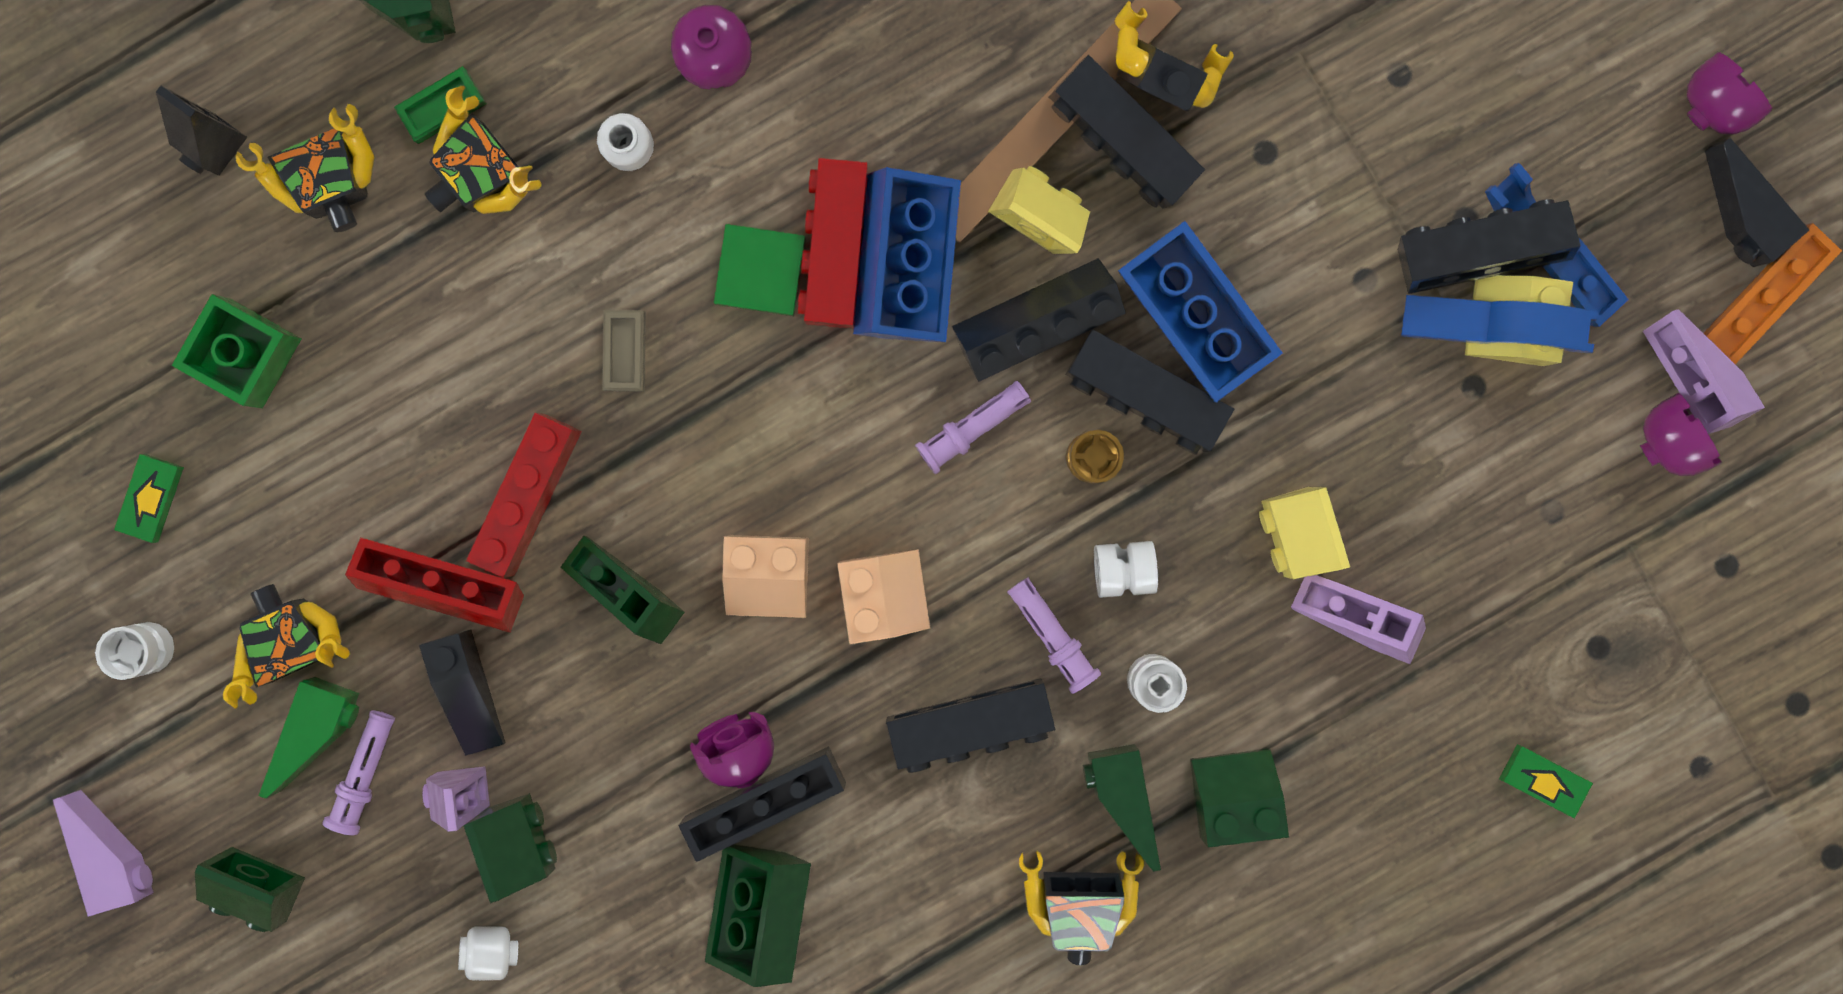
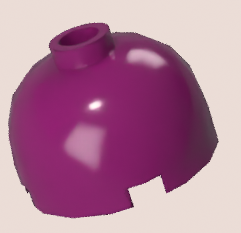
[671,4,752,90]
[1687,52,1772,135]
[1640,393,1722,476]
[690,712,774,788]

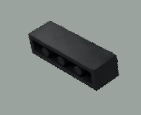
[1048,54,1206,209]
[1397,199,1581,294]
[952,258,1126,382]
[1065,329,1235,455]
[886,678,1056,773]
[678,746,846,862]

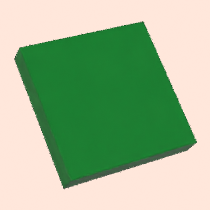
[714,224,806,317]

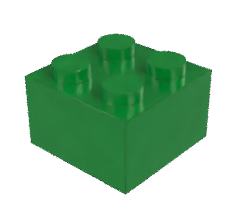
[171,294,302,408]

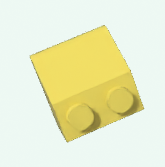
[988,166,1090,254]
[1465,275,1573,366]
[1259,487,1350,579]

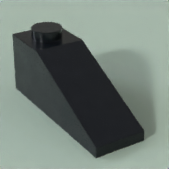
[156,85,247,176]
[1705,138,1809,267]
[419,629,506,756]

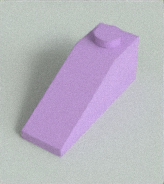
[1643,309,1765,434]
[1291,575,1426,664]
[423,766,490,832]
[53,790,153,916]

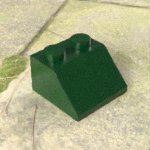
[359,0,456,43]
[1190,749,1289,848]
[464,793,557,904]
[194,847,305,932]

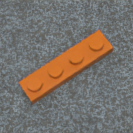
[1703,223,1842,364]

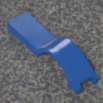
[1485,163,1629,327]
[1401,295,1598,353]

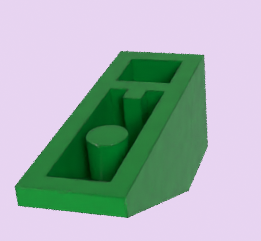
[258,677,359,799]

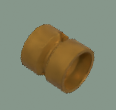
[1066,430,1124,483]

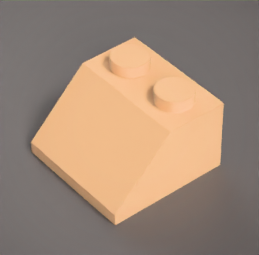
[722,535,809,618]
[837,549,930,644]

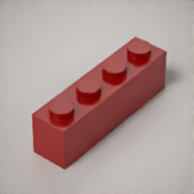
[798,158,869,329]
[466,413,582,578]
[345,537,524,633]

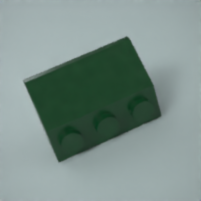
[705,844,811,987]

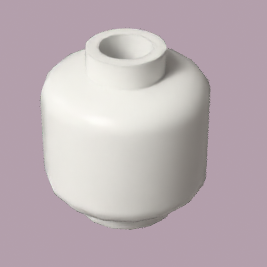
[597,113,654,171]
[458,926,518,980]

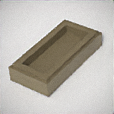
[602,310,646,392]

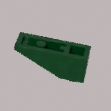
[560,536,685,644]
[1083,744,1161,872]

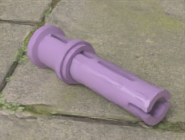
[915,381,1031,475]
[1007,577,1101,694]
[323,710,395,835]

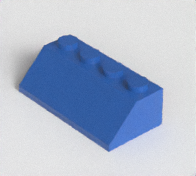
[853,167,961,342]
[1118,221,1283,403]

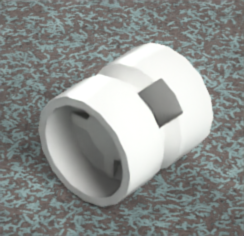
[1094,541,1158,598]
[95,622,174,680]
[1127,654,1187,713]

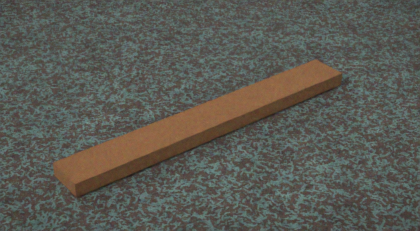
[956,0,1182,244]

